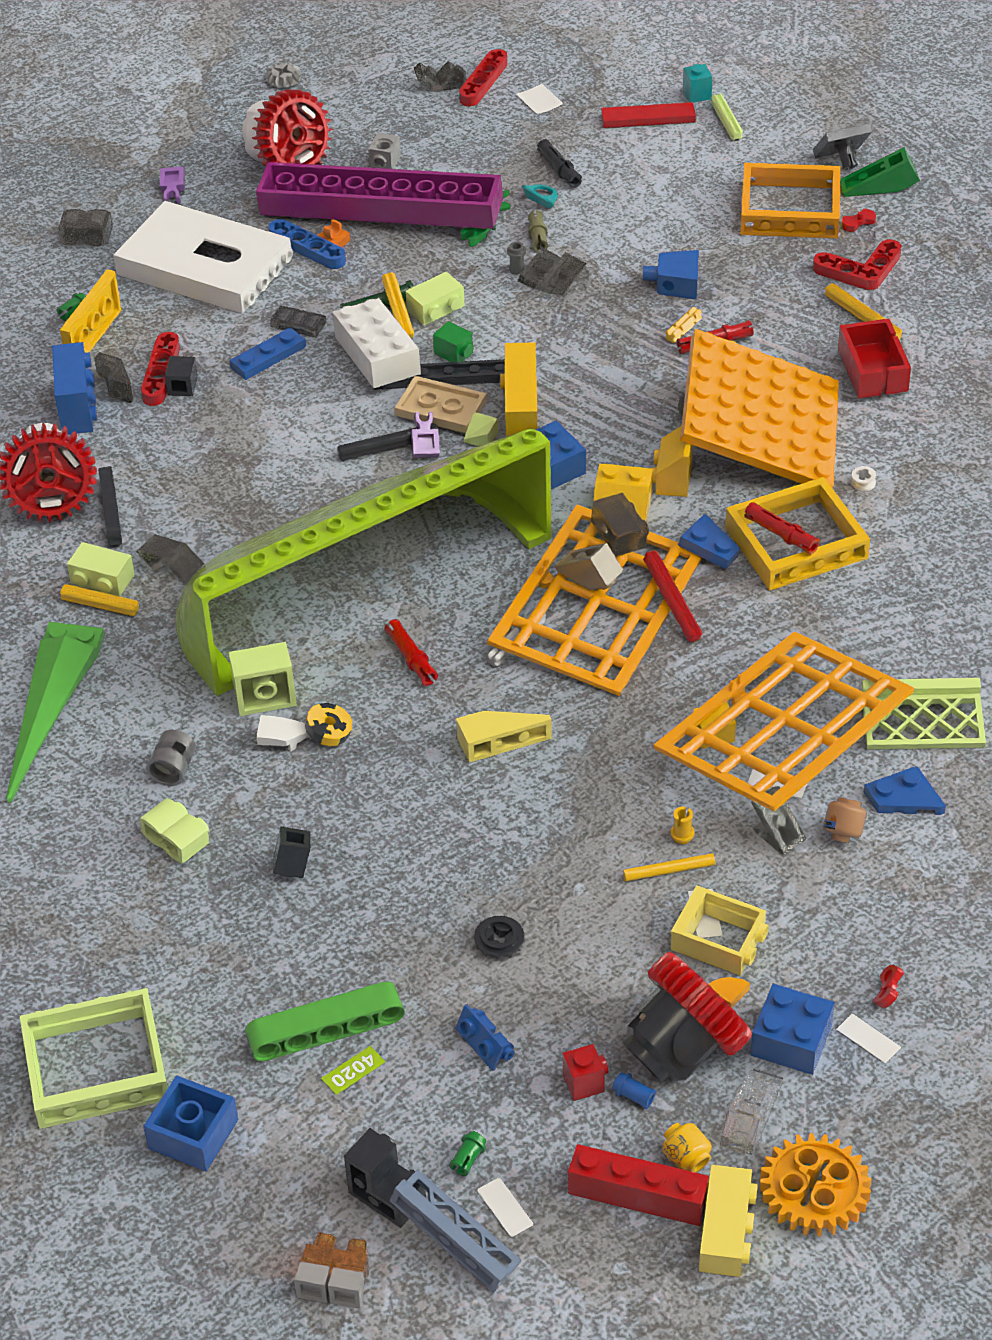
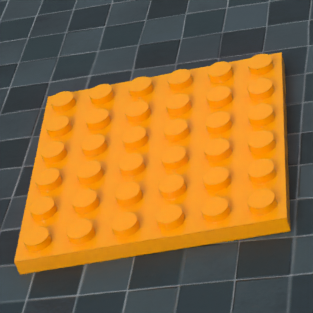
[680,329,839,488]

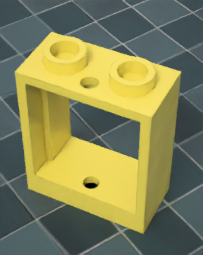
[671,885,769,976]

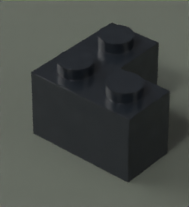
[344,1128,426,1228]

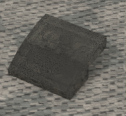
[518,247,587,295]

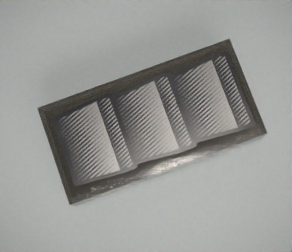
[270,305,327,338]

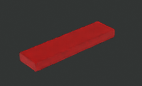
[601,102,696,128]

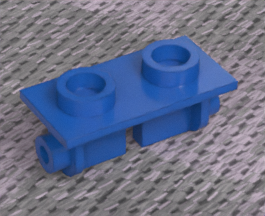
[455,1004,515,1071]

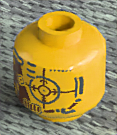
[662,1123,712,1173]

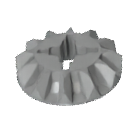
[265,63,302,88]

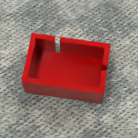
[838,318,911,398]

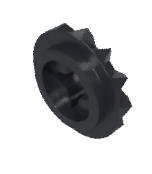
[474,916,524,960]

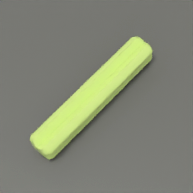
[711,93,743,141]

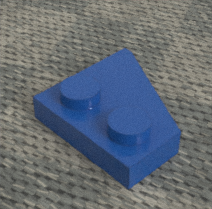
[678,514,740,569]
[864,766,946,815]

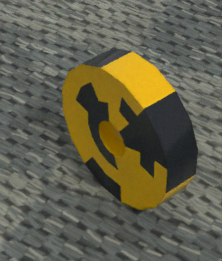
[305,703,353,746]

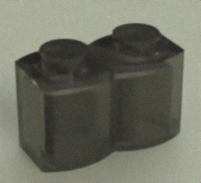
[58,209,113,246]

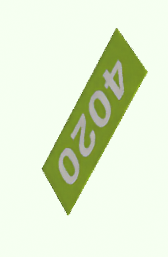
[321,1045,386,1095]

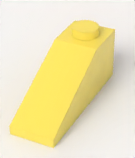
[456,711,552,763]

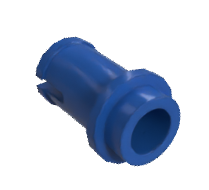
[612,1072,657,1109]

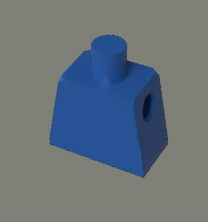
[643,250,699,299]

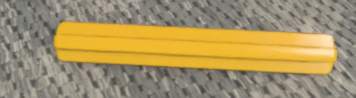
[825,283,902,339]

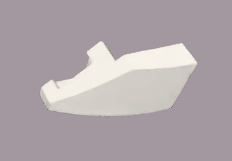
[257,715,312,751]

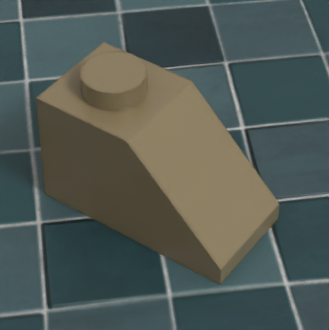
[554,543,623,590]

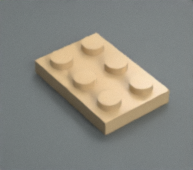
[394,376,487,433]

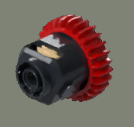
[622,952,752,1083]

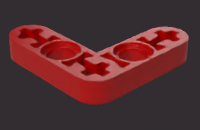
[813,239,902,290]

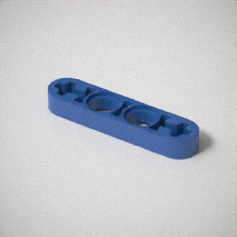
[269,219,346,269]

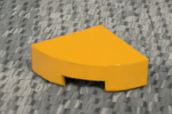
[709,977,750,1008]

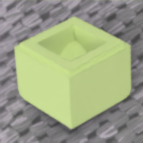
[464,412,498,446]

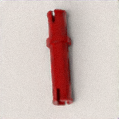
[676,320,754,355]
[744,502,820,555]
[384,619,438,686]

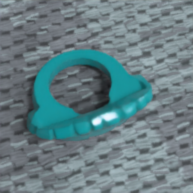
[521,184,558,209]

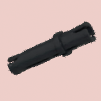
[537,139,582,188]

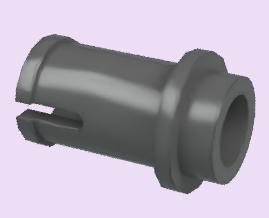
[507,242,526,275]

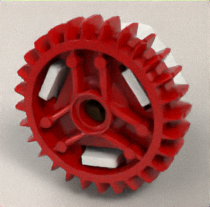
[242,89,333,166]
[0,423,97,523]

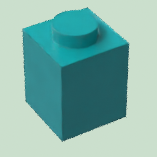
[683,64,713,103]

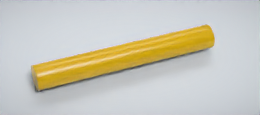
[623,853,715,882]

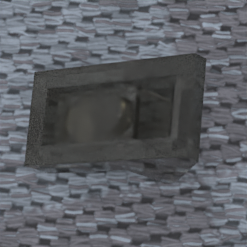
[751,786,806,855]

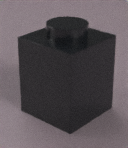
[165,356,198,396]
[273,826,311,878]

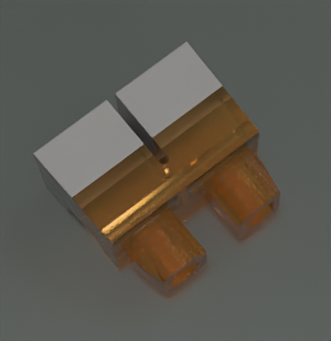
[294,1232,369,1309]

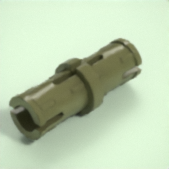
[528,210,548,252]

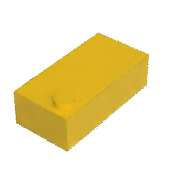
[500,342,538,437]

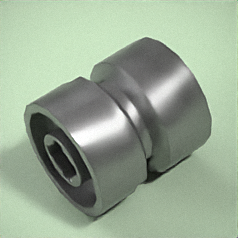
[146,729,196,786]

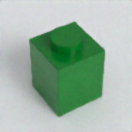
[433,321,474,362]

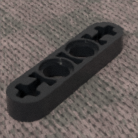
[98,466,123,546]

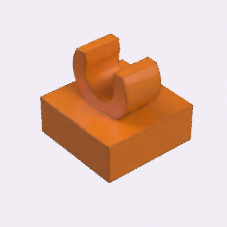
[317,219,350,247]

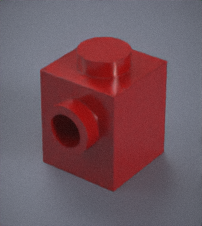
[562,1044,609,1101]

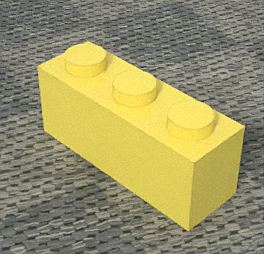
[699,1164,758,1277]

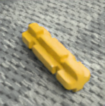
[665,307,702,343]

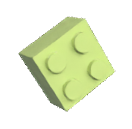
[229,642,297,716]

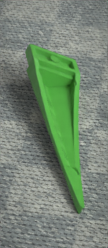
[6,622,105,803]

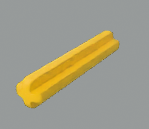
[382,272,414,339]
[60,584,139,616]

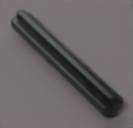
[337,423,439,461]

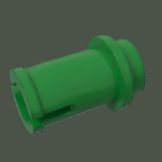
[56,293,86,321]
[449,1131,486,1176]

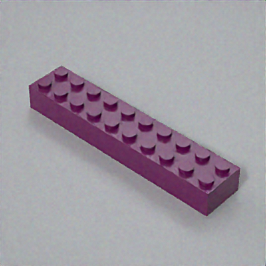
[256,162,503,229]

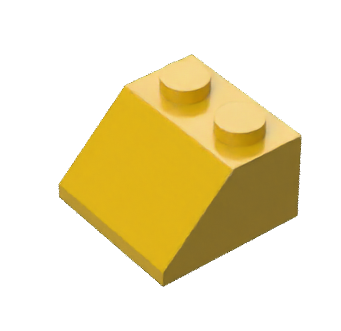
[652,425,693,497]
[592,463,653,529]

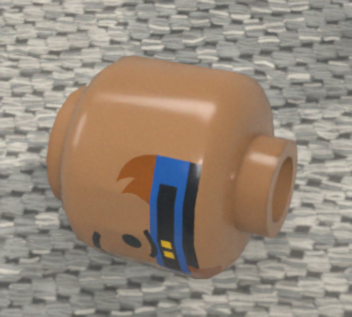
[823,797,867,843]

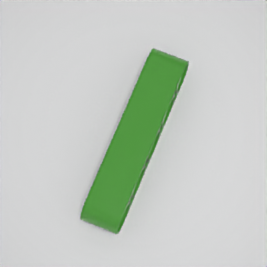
[245,981,405,1061]

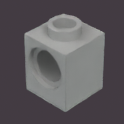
[368,133,401,169]

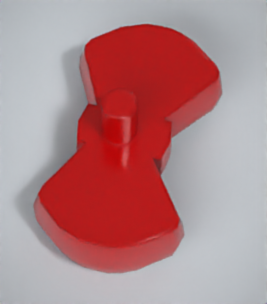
[842,208,876,232]
[873,965,904,1008]

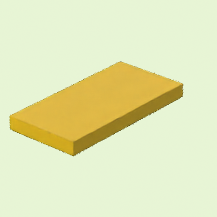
[60,269,122,352]

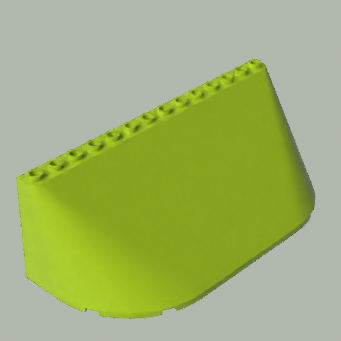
[175,429,552,696]

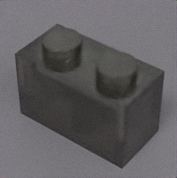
[591,493,649,557]

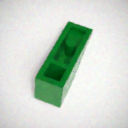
[840,147,920,197]

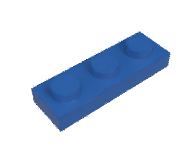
[230,327,306,380]

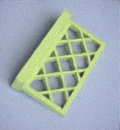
[861,678,986,750]

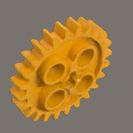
[760,1133,871,1237]

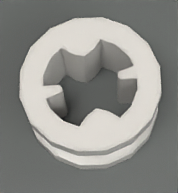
[851,466,876,491]

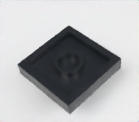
[813,123,872,170]

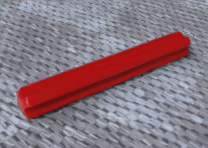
[643,550,703,642]

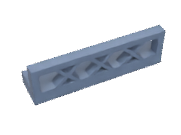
[390,1169,521,1293]

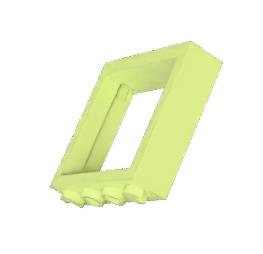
[20,988,168,1129]

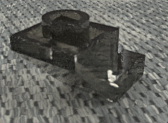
[414,61,467,92]
[94,352,133,403]
[136,534,205,583]

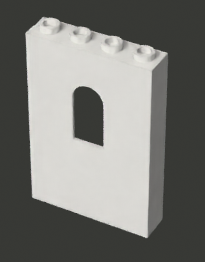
[113,201,293,314]

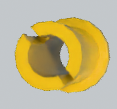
[670,806,695,844]

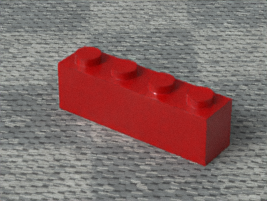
[568,1144,709,1226]

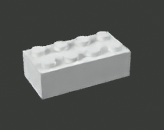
[332,298,421,388]

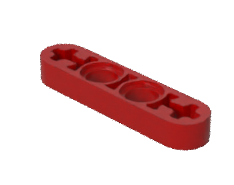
[459,49,508,107]
[141,332,180,406]

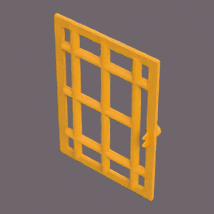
[487,504,702,696]
[653,631,914,812]

